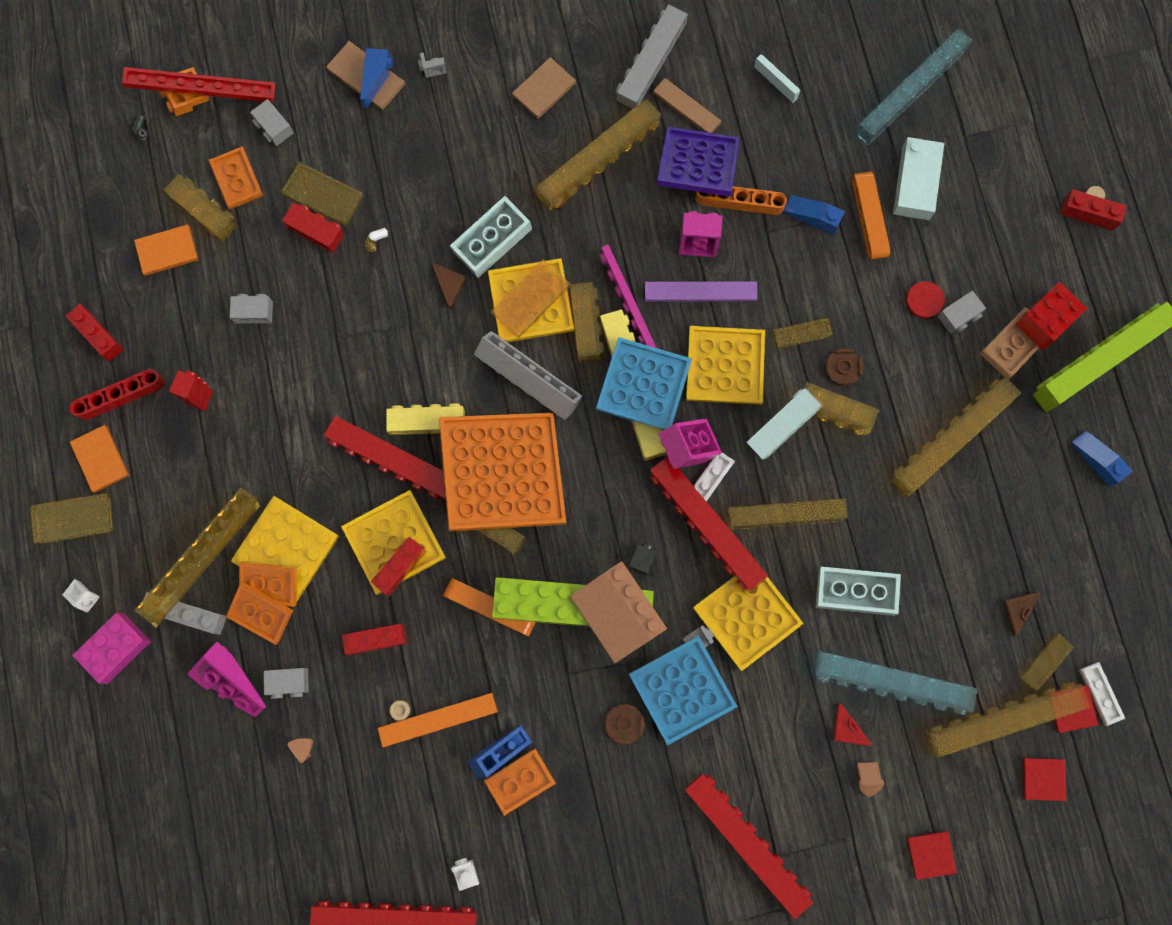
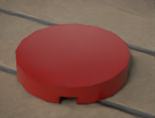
[906,281,945,319]

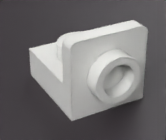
[62,579,99,612]
[451,858,479,891]

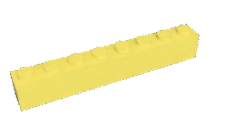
[600,309,667,461]

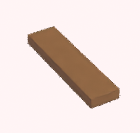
[653,78,721,133]

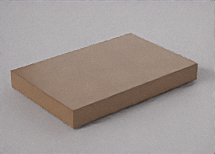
[512,57,576,119]

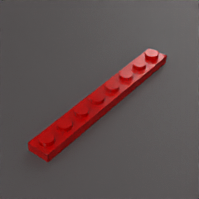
[122,67,276,102]

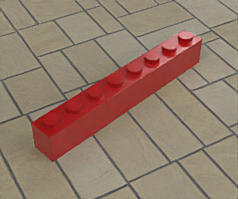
[324,416,446,504]
[650,457,768,593]
[684,773,813,919]
[310,900,477,925]

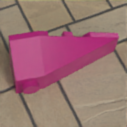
[188,642,266,717]

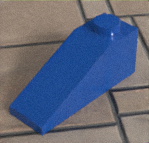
[360,48,393,108]
[783,195,845,235]
[1071,431,1133,487]
[467,725,532,778]

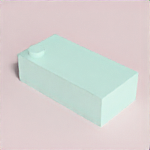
[893,137,944,220]
[450,196,532,278]
[747,388,823,459]
[815,567,901,616]

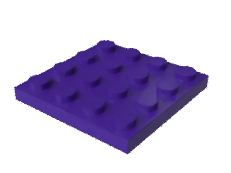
[657,127,740,197]

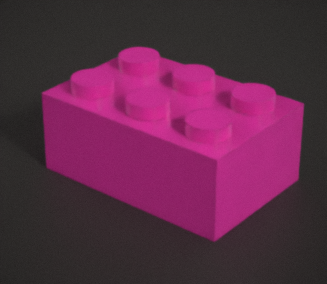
[679,211,722,257]
[658,419,722,469]
[72,613,151,684]

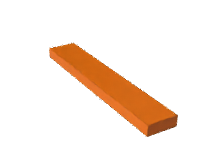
[378,693,498,747]

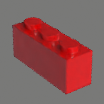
[1060,189,1127,230]
[282,203,344,253]
[66,304,124,361]
[169,370,213,411]
[371,536,427,596]
[342,624,407,656]

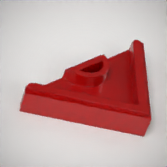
[833,703,872,746]

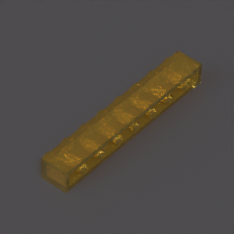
[535,99,661,210]
[891,377,1021,497]
[134,488,260,628]
[925,682,1091,758]

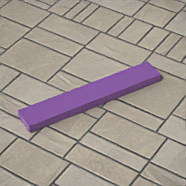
[645,282,757,302]

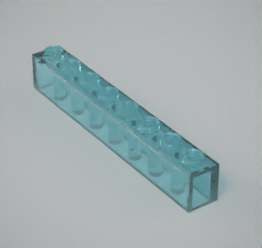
[855,28,972,145]
[812,651,977,715]

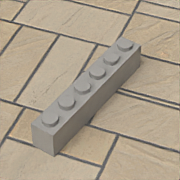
[616,5,688,110]
[474,331,582,420]

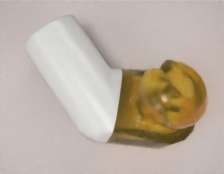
[364,228,388,252]

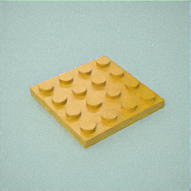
[488,258,574,342]
[686,326,765,405]
[341,490,446,595]
[231,496,339,601]
[693,576,804,671]

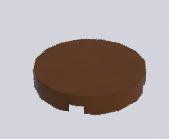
[825,348,864,386]
[605,704,644,744]

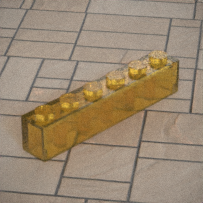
[727,498,848,530]

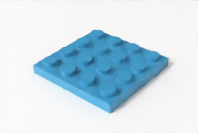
[596,337,692,430]
[629,636,737,745]

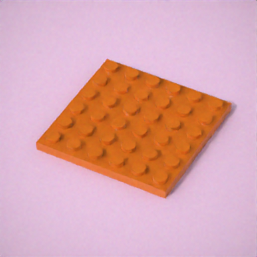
[439,413,566,531]

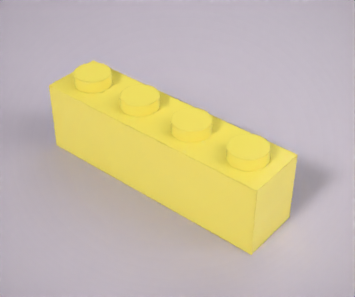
[387,404,465,435]

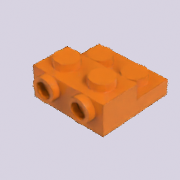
[159,67,209,116]

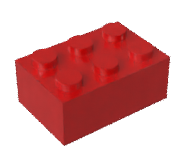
[1016,282,1087,350]

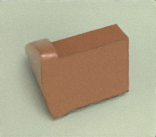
[287,738,313,763]
[857,762,884,797]

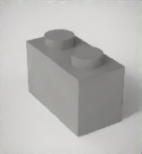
[250,99,294,146]
[937,290,986,334]
[230,294,273,324]
[264,668,309,699]

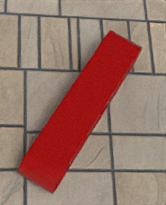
[70,369,165,420]

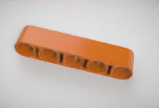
[852,171,890,260]
[695,186,787,215]
[443,578,536,637]

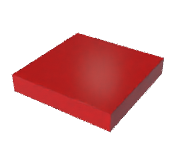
[1047,685,1098,733]
[1023,758,1066,801]
[907,831,957,880]

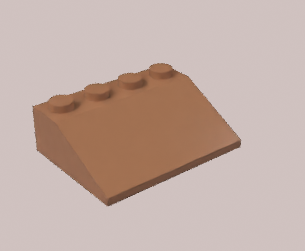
[570,561,667,663]

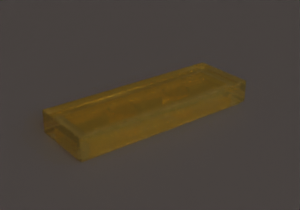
[773,318,833,349]
[1020,634,1074,691]

